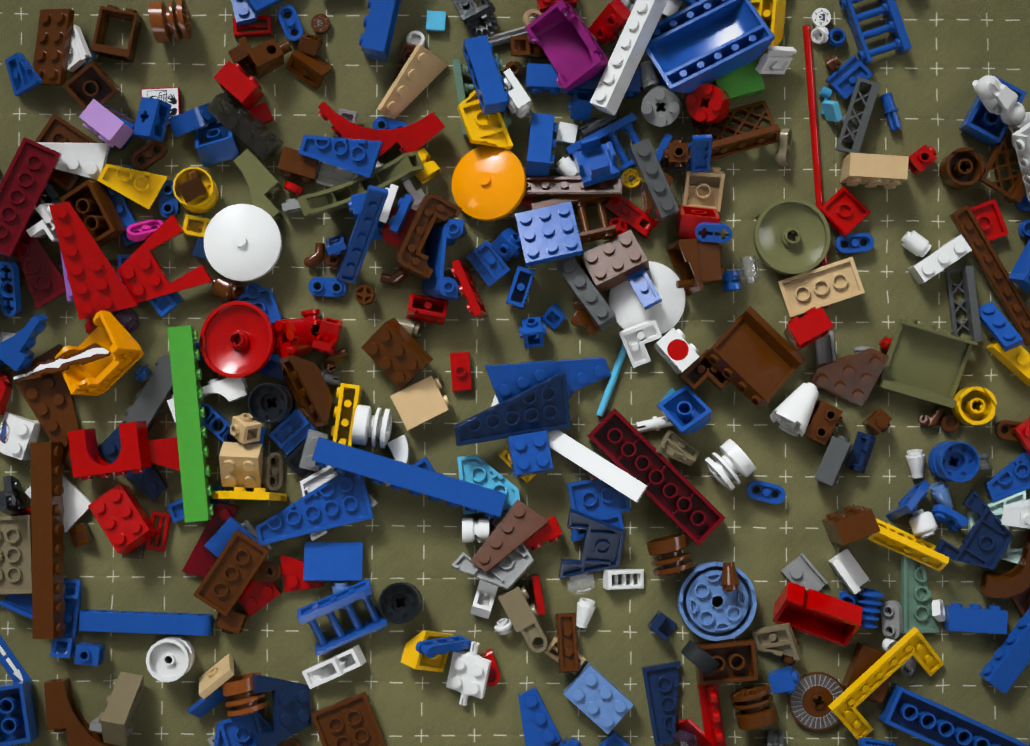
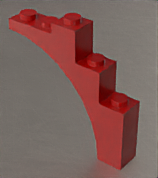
[318,102,445,157]

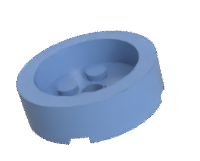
[676,561,757,641]

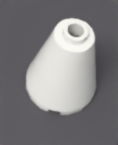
[770,382,819,437]

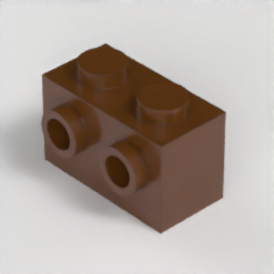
[277,146,322,184]
[803,400,843,445]

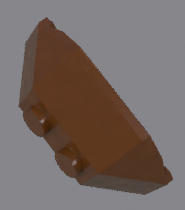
[279,355,333,427]

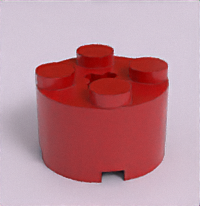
[686,83,730,124]
[274,318,315,357]

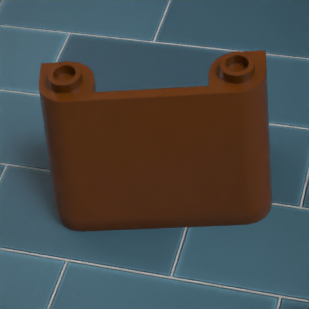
[396,194,462,279]

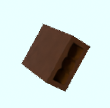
[841,642,894,703]

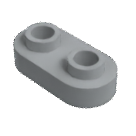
[881,600,903,640]

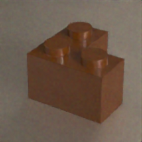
[678,349,730,390]

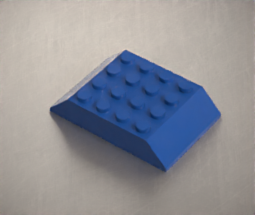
[645,0,775,93]

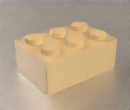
[840,153,909,189]

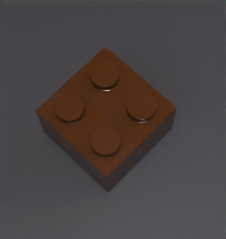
[62,60,121,110]

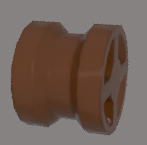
[355,285,375,305]

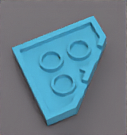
[457,455,520,515]

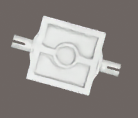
[446,641,492,706]

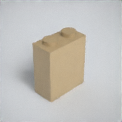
[390,375,451,431]

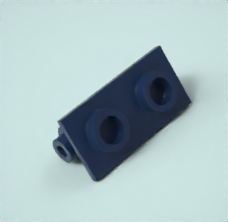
[846,431,876,474]

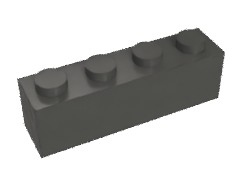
[628,139,680,222]
[556,257,617,332]
[124,354,173,432]

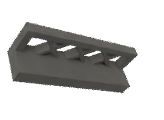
[835,77,880,154]
[944,265,983,343]

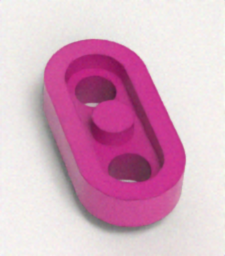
[126,219,164,242]

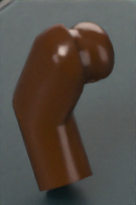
[304,243,325,268]
[324,348,348,373]

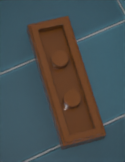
[555,613,579,673]

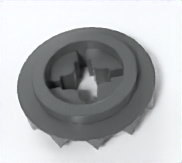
[467,14,497,37]

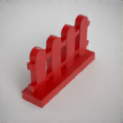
[697,682,726,746]

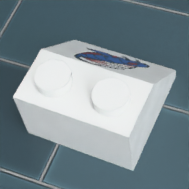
[0,411,42,460]

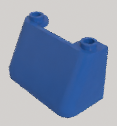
[422,219,466,302]

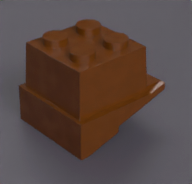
[666,239,724,296]

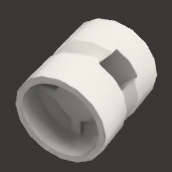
[462,518,490,543]

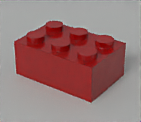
[88,483,158,555]

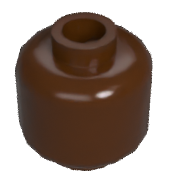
[212,275,242,302]

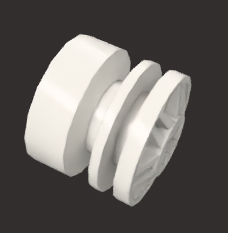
[352,405,392,449]
[704,439,756,491]

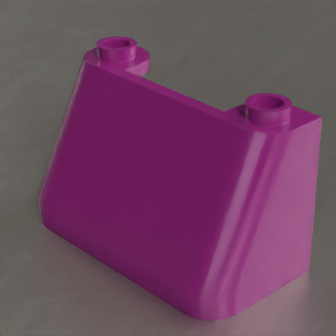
[525,0,609,91]

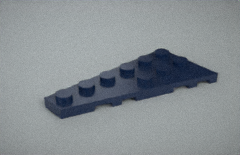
[454,371,571,446]

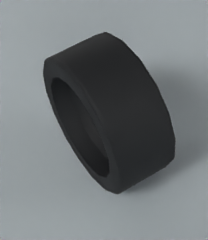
[681,640,719,676]

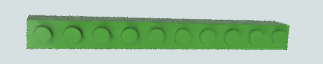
[167,325,214,523]

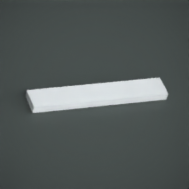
[547,430,648,503]

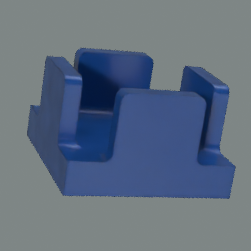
[572,136,621,187]

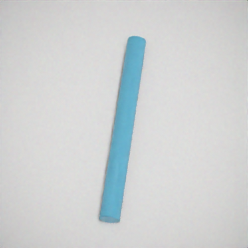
[596,343,627,417]

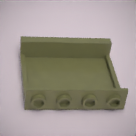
[876,317,978,408]

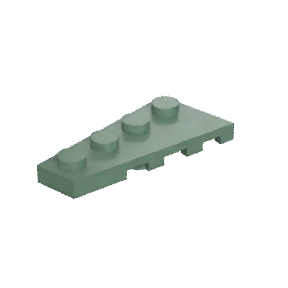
[901,554,940,633]

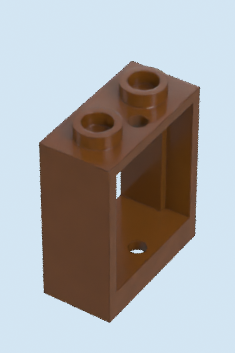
[91,5,143,63]

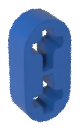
[695,222,733,243]

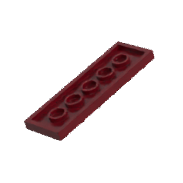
[0,137,62,258]

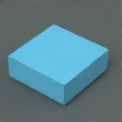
[426,11,446,32]
[821,100,842,122]

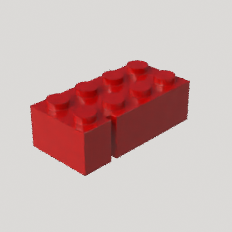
[772,581,863,647]

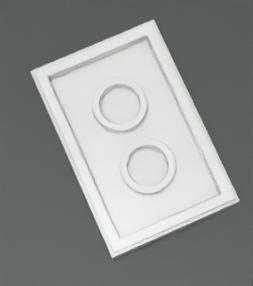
[25,474,92,532]

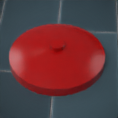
[199,301,275,379]

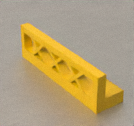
[868,518,949,572]

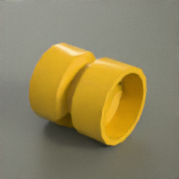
[415,148,441,184]

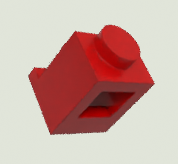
[908,144,937,176]

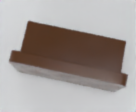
[286,49,333,90]

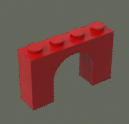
[68,421,152,481]

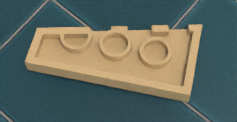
[377,43,449,119]

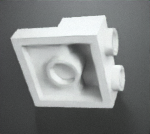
[503,68,531,119]

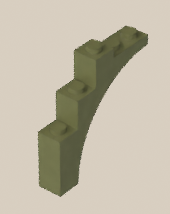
[234,148,284,245]
[297,151,424,217]

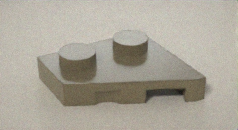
[656,429,699,466]

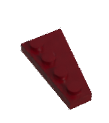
[182,502,239,578]

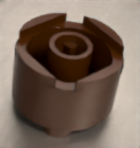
[939,147,985,190]

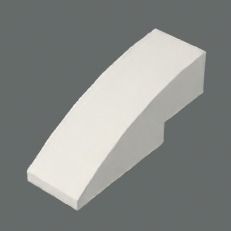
[302,644,367,689]

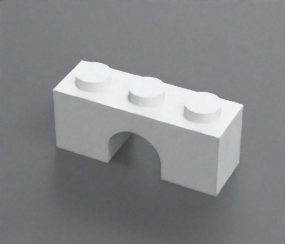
[908,235,972,285]

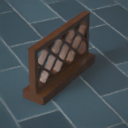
[692,100,780,160]
[979,129,1026,203]

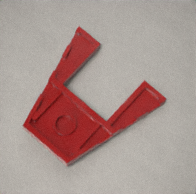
[117,215,213,303]

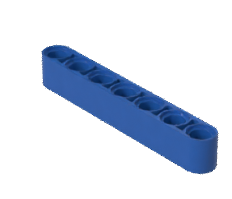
[79,610,213,636]

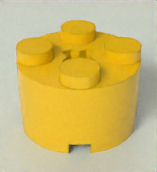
[951,386,997,425]

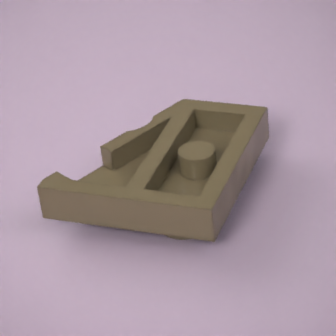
[752,622,801,660]

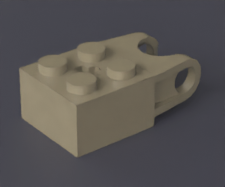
[498,583,548,653]

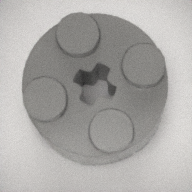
[641,86,682,127]

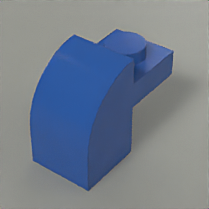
[168,103,217,137]

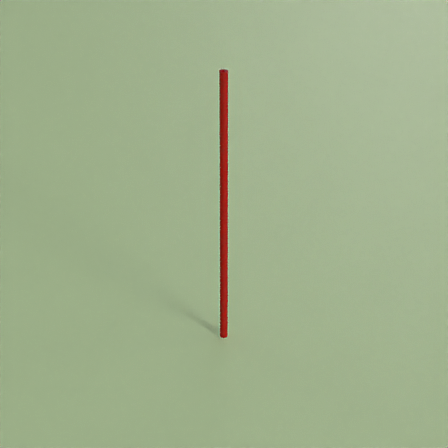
[803,25,831,308]

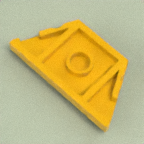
[457,90,514,149]
[211,487,287,501]

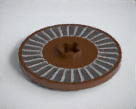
[788,672,845,731]

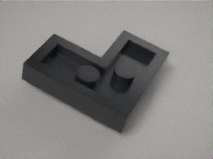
[0,475,23,516]

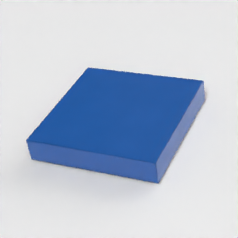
[204,516,259,558]

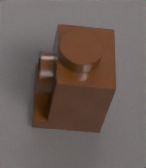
[862,408,892,436]

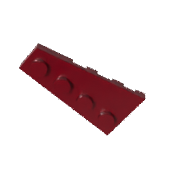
[16,225,66,310]

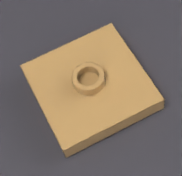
[199,654,234,699]

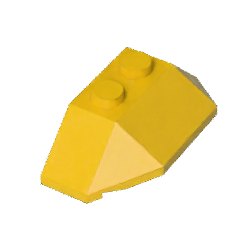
[750,0,786,52]

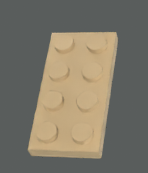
[778,256,865,318]

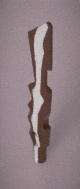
[13,343,111,383]

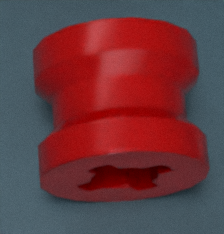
[609,218,627,238]
[301,309,321,327]

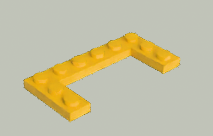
[828,627,944,741]

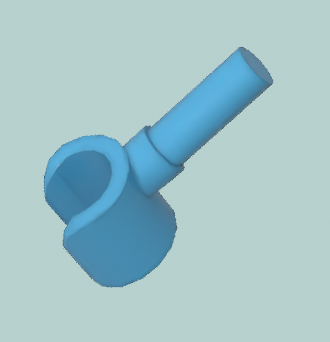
[819,86,832,115]

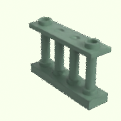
[452,53,512,139]

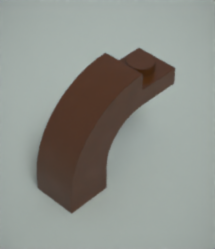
[980,541,1030,598]

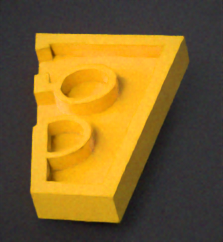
[97,164,168,210]

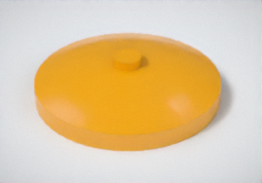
[452,145,527,221]

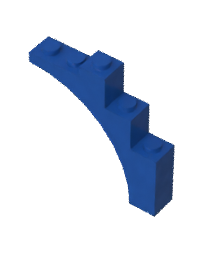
[0,314,49,371]

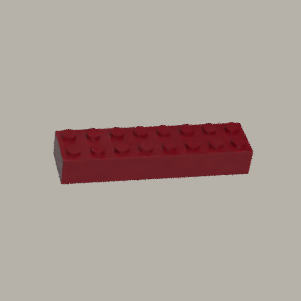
[587,408,725,546]

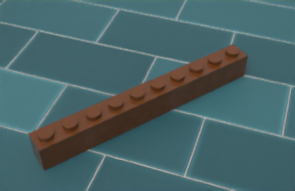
[30,442,66,639]

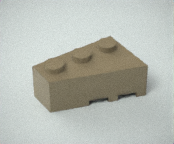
[99,671,144,746]

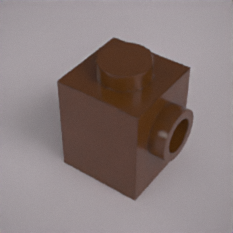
[216,608,248,634]

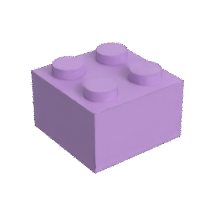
[79,99,134,149]

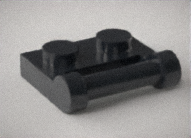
[453,0,495,25]

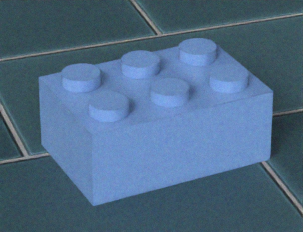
[563,662,634,734]

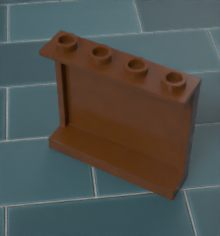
[704,306,806,410]

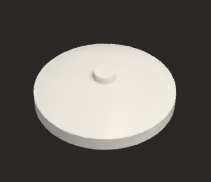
[204,204,282,282]
[609,261,685,334]

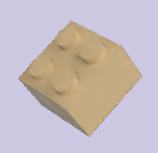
[219,442,263,488]

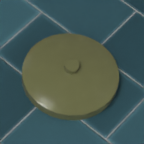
[753,198,831,275]

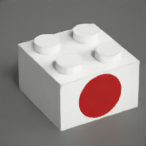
[652,328,700,374]

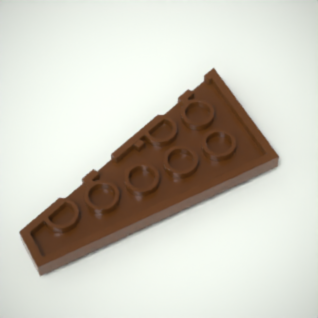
[10,344,80,472]

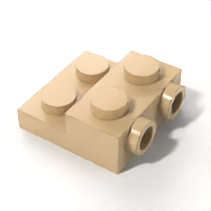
[682,167,725,212]

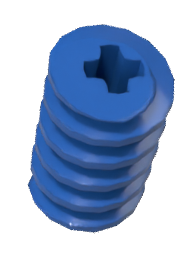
[857,587,885,629]

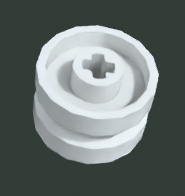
[146,635,195,682]

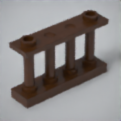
[531,197,617,244]

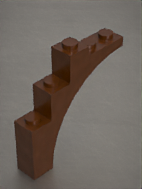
[44,678,119,746]

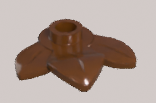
[571,300,599,336]

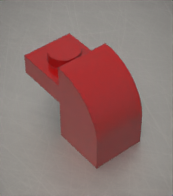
[312,317,343,354]

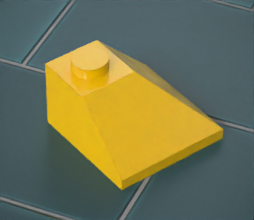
[401,630,454,672]

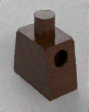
[247,39,292,79]

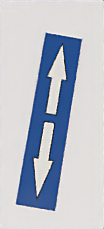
[0,635,33,683]

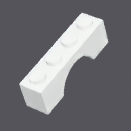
[167,377,250,422]

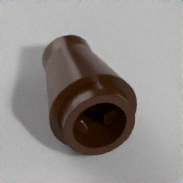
[720,562,740,591]

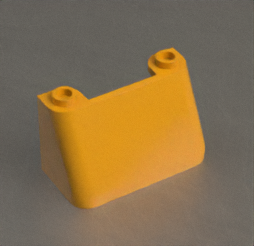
[55,310,144,396]

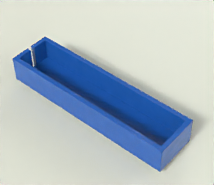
[359,0,401,62]

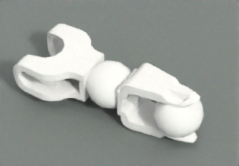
[972,75,1030,148]

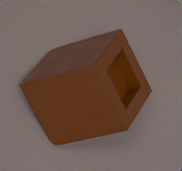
[228,36,251,67]
[177,170,207,203]

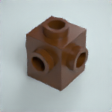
[664,140,691,169]

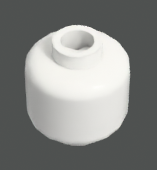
[909,509,938,539]

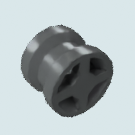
[978,453,991,470]
[764,729,784,746]

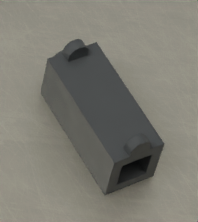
[814,435,852,488]

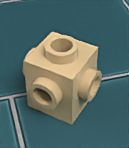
[230,413,262,444]

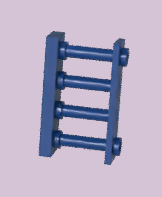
[839,0,912,66]
[565,113,641,173]
[297,578,389,656]

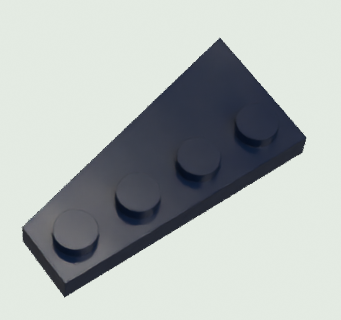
[642,661,680,746]

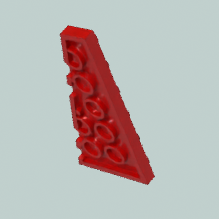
[49,201,138,320]

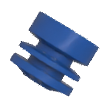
[928,441,980,482]

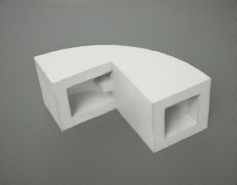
[385,434,410,486]
[470,580,498,619]

